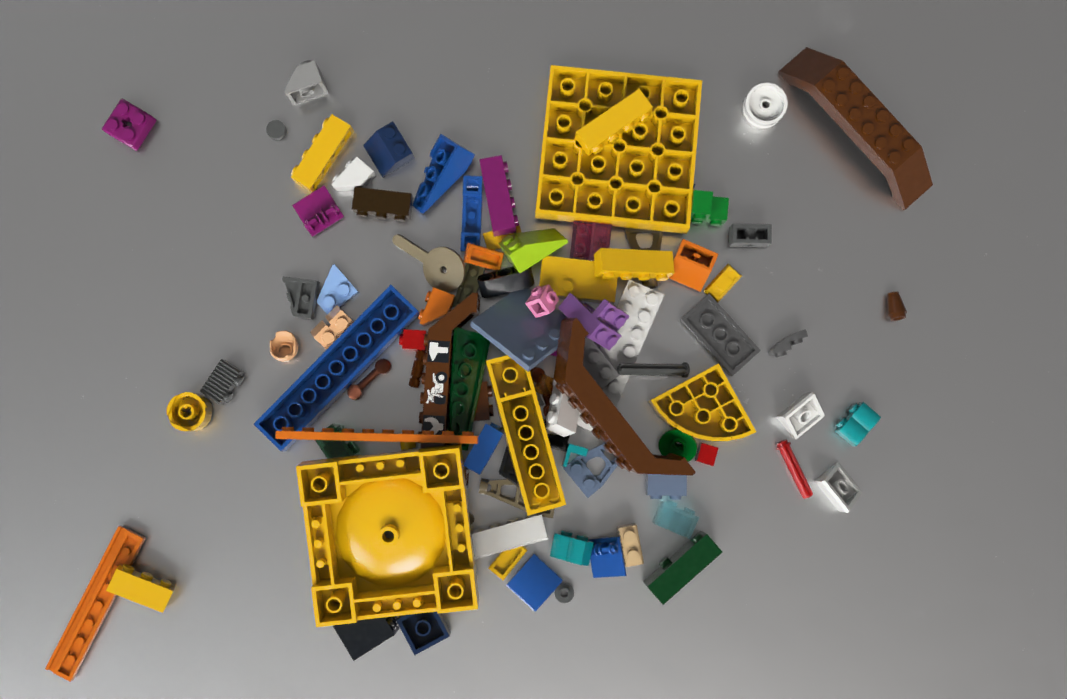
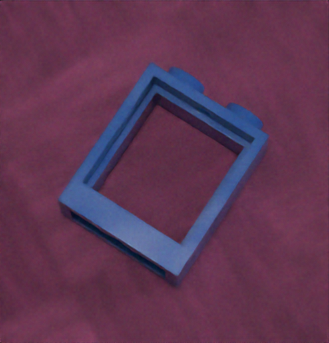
[464,422,504,475]

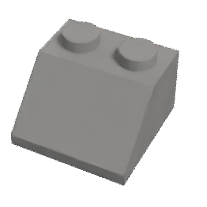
[284,60,329,106]

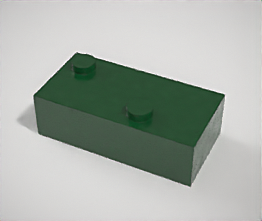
[643,531,722,605]

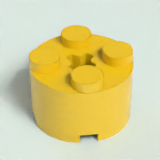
[166,392,213,431]

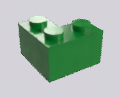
[690,190,729,226]

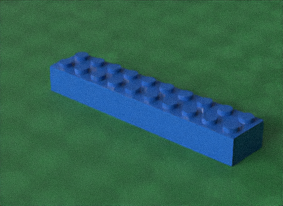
[254,285,420,451]

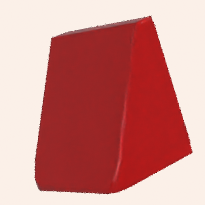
[695,442,719,466]

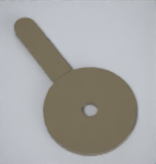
[393,234,466,292]

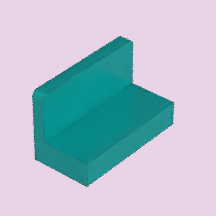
[562,443,588,467]

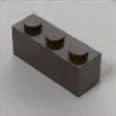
[352,187,413,222]

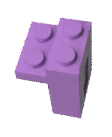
[558,293,630,350]

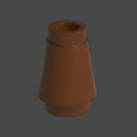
[887,292,907,321]

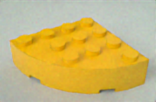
[648,363,756,441]

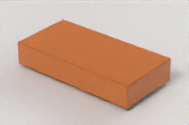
[463,243,504,271]

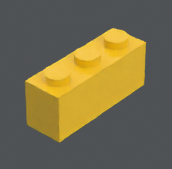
[106,564,175,613]

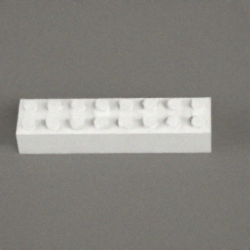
[577,280,664,432]

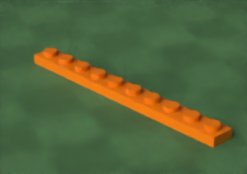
[275,427,478,444]

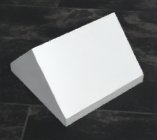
[777,392,825,440]
[815,462,862,513]

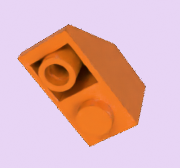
[418,287,455,326]

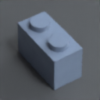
[646,474,687,500]

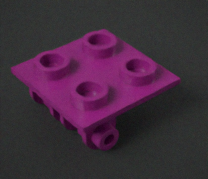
[292,186,344,237]

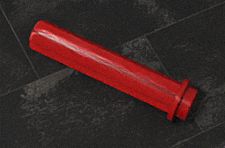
[776,439,813,499]

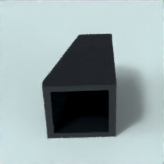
[333,616,399,661]

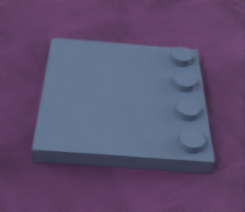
[470,288,568,372]

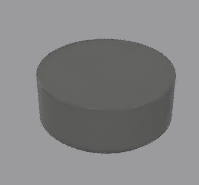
[266,120,286,140]

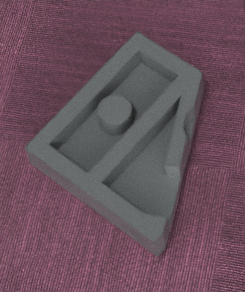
[282,276,320,319]

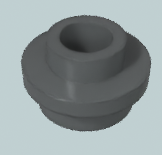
[555,583,574,603]

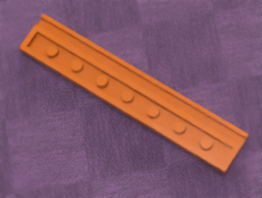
[45,526,146,682]

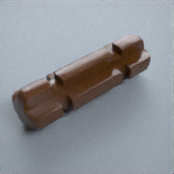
[409,350,426,388]

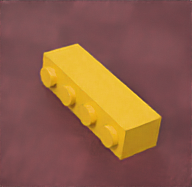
[575,89,653,156]
[291,114,354,193]
[594,248,675,281]

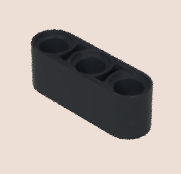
[477,266,535,298]

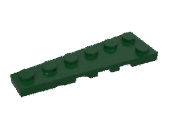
[447,327,490,451]

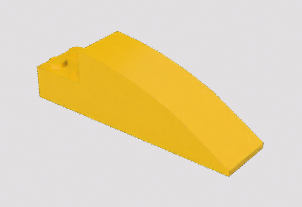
[485,355,566,516]

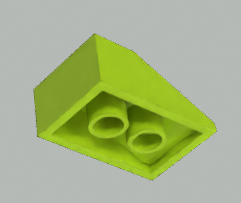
[498,228,568,273]

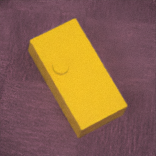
[539,256,618,304]

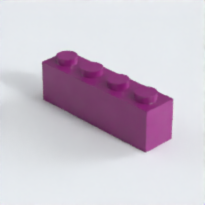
[479,155,519,237]

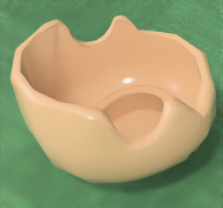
[270,330,299,362]

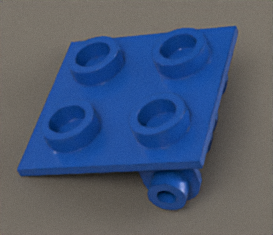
[588,536,627,578]

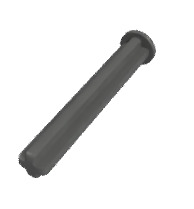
[617,362,690,378]

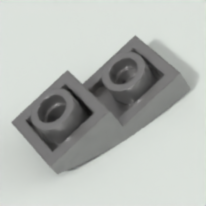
[768,329,808,358]

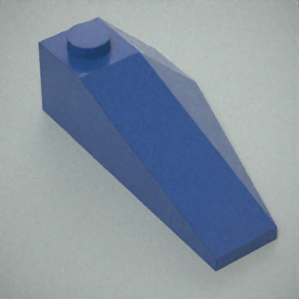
[412,134,475,214]

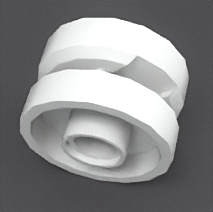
[741,83,788,130]

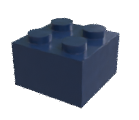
[396,611,451,656]

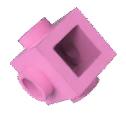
[525,284,559,318]

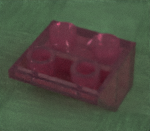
[570,220,612,261]

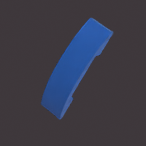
[460,176,482,252]

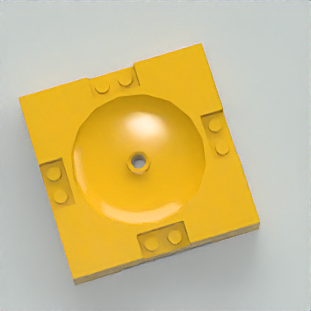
[296,444,479,627]

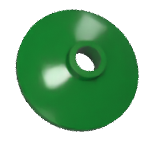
[658,429,697,462]

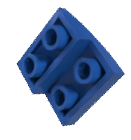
[506,554,563,612]

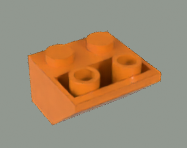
[668,239,718,292]

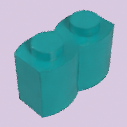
[835,402,881,446]
[550,530,594,566]

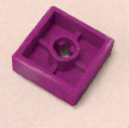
[102,98,157,151]

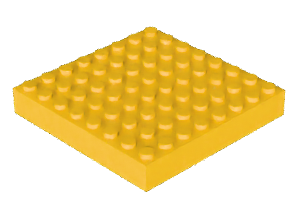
[535,65,702,234]

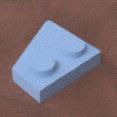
[316,264,359,314]

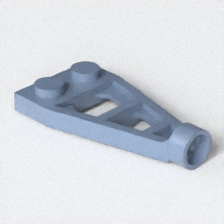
[563,443,618,498]

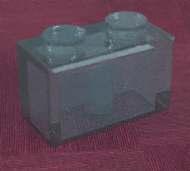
[652,499,699,539]

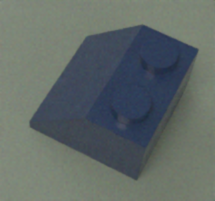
[363,121,415,178]

